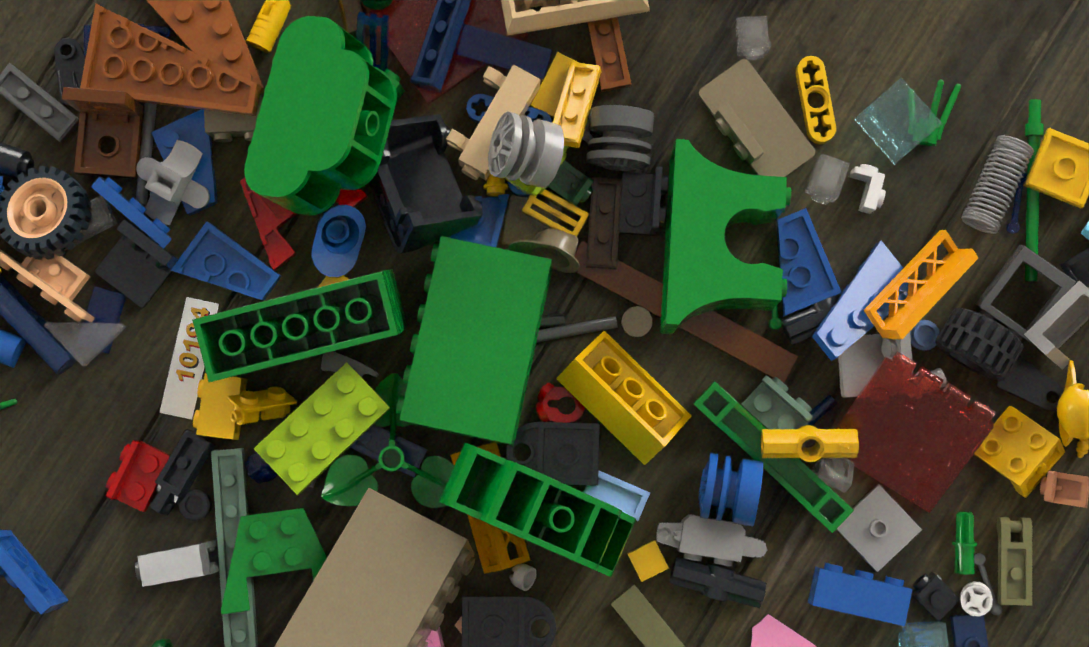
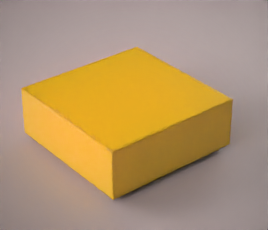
[627,540,669,582]

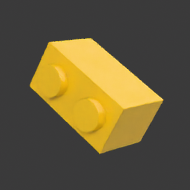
[193,373,247,440]

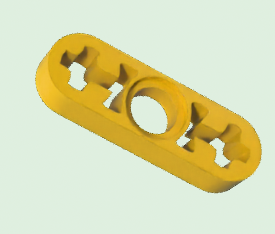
[795,56,836,145]

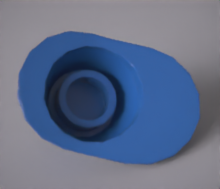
[311,205,366,277]

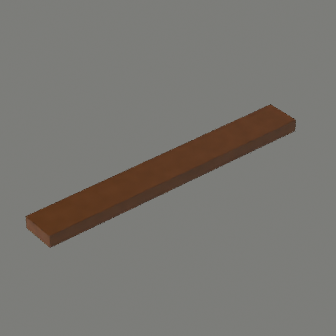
[575,241,798,383]

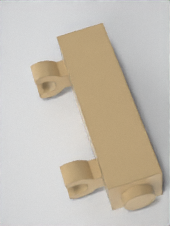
[446,65,540,180]

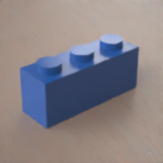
[808,563,912,626]

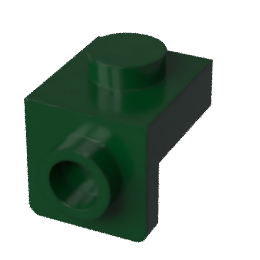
[548,160,593,206]

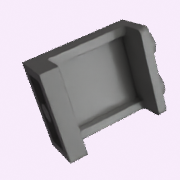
[1024,280,1089,369]

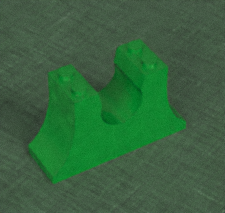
[660,139,791,334]

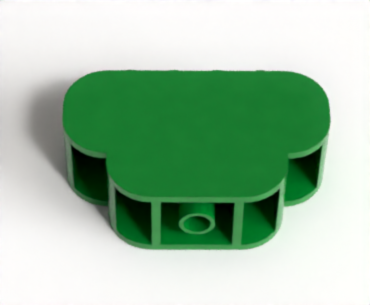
[244,16,397,215]
[439,443,636,577]

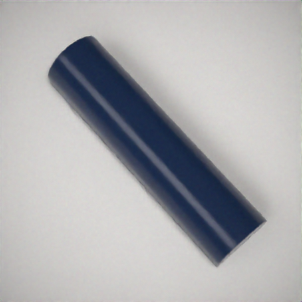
[410,0,471,93]
[0,273,80,375]

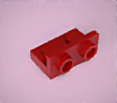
[106,440,171,512]

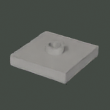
[836,484,922,572]

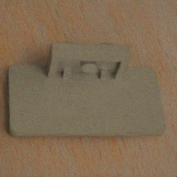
[699,59,815,177]

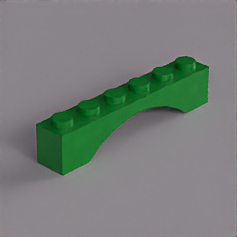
[693,380,854,533]

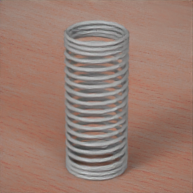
[961,135,1034,234]

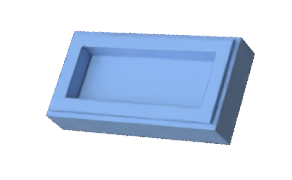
[583,471,650,521]

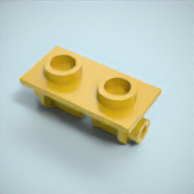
[227,387,297,425]

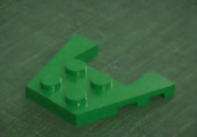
[221,508,327,615]

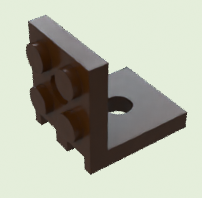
[62,87,144,179]

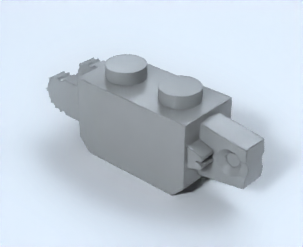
[656,514,768,566]

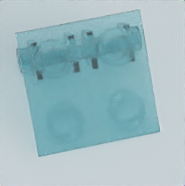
[854,77,942,164]

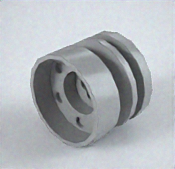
[488,111,564,188]

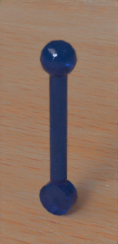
[1006,172,1027,234]

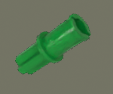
[952,511,977,575]

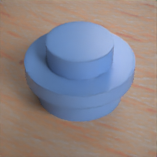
[910,320,940,351]

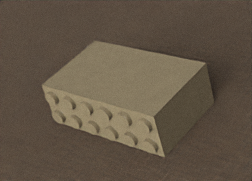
[275,488,475,647]

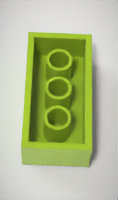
[254,362,390,495]

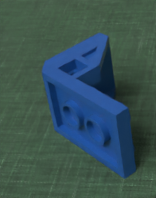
[0,530,69,614]

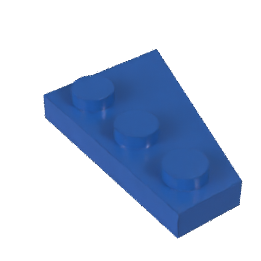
[151,110,218,216]
[91,176,172,248]
[439,194,509,248]
[171,221,282,300]

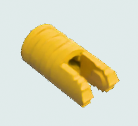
[246,0,291,53]

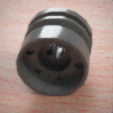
[586,105,654,171]

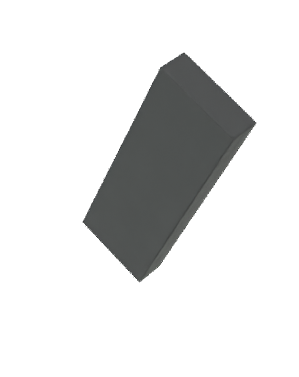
[0,63,79,144]

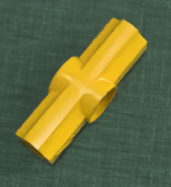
[761,425,859,462]

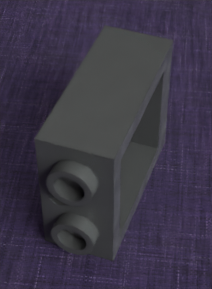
[976,245,1076,342]

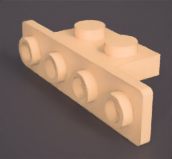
[0,249,95,323]

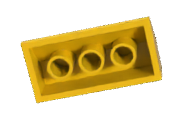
[556,331,692,465]

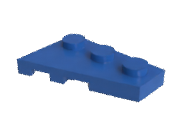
[776,208,842,317]

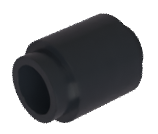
[0,143,34,180]

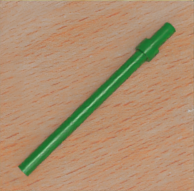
[1025,99,1044,282]

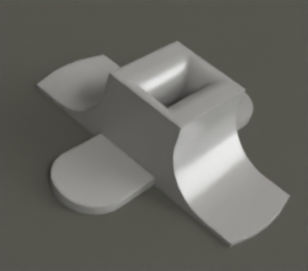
[136,140,210,225]

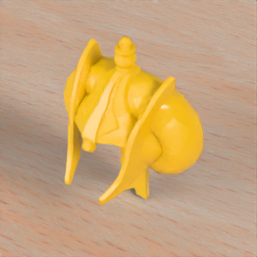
[1057,360,1089,458]

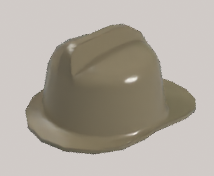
[508,229,580,273]

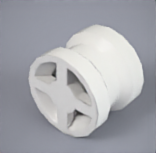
[960,581,993,616]

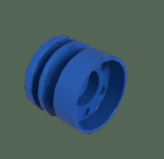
[698,453,763,527]

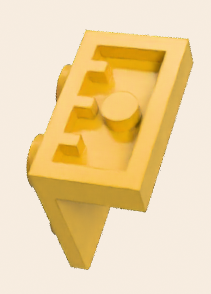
[972,406,1065,498]

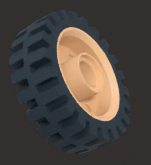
[0,166,92,260]

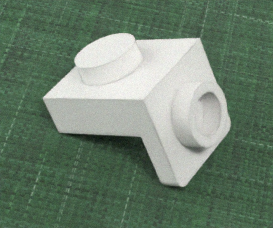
[849,164,886,214]

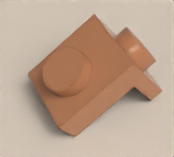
[1040,470,1089,508]

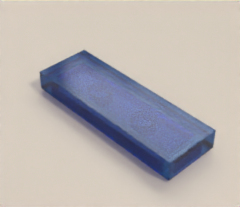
[456,24,552,79]

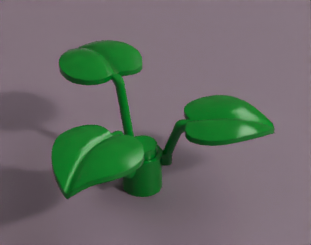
[321,373,454,508]

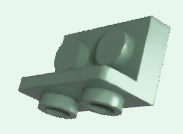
[741,375,813,429]

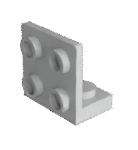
[838,332,915,398]

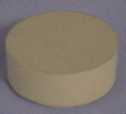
[621,306,652,338]

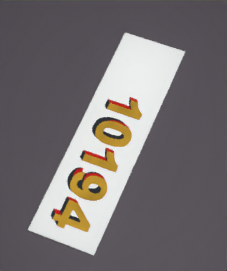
[159,297,219,420]

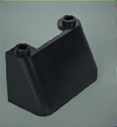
[369,114,483,254]

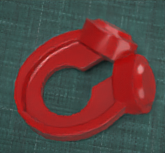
[536,383,585,423]

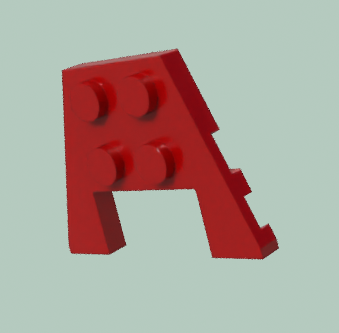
[240,177,368,271]

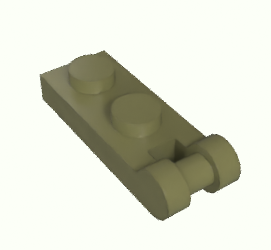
[996,517,1032,606]

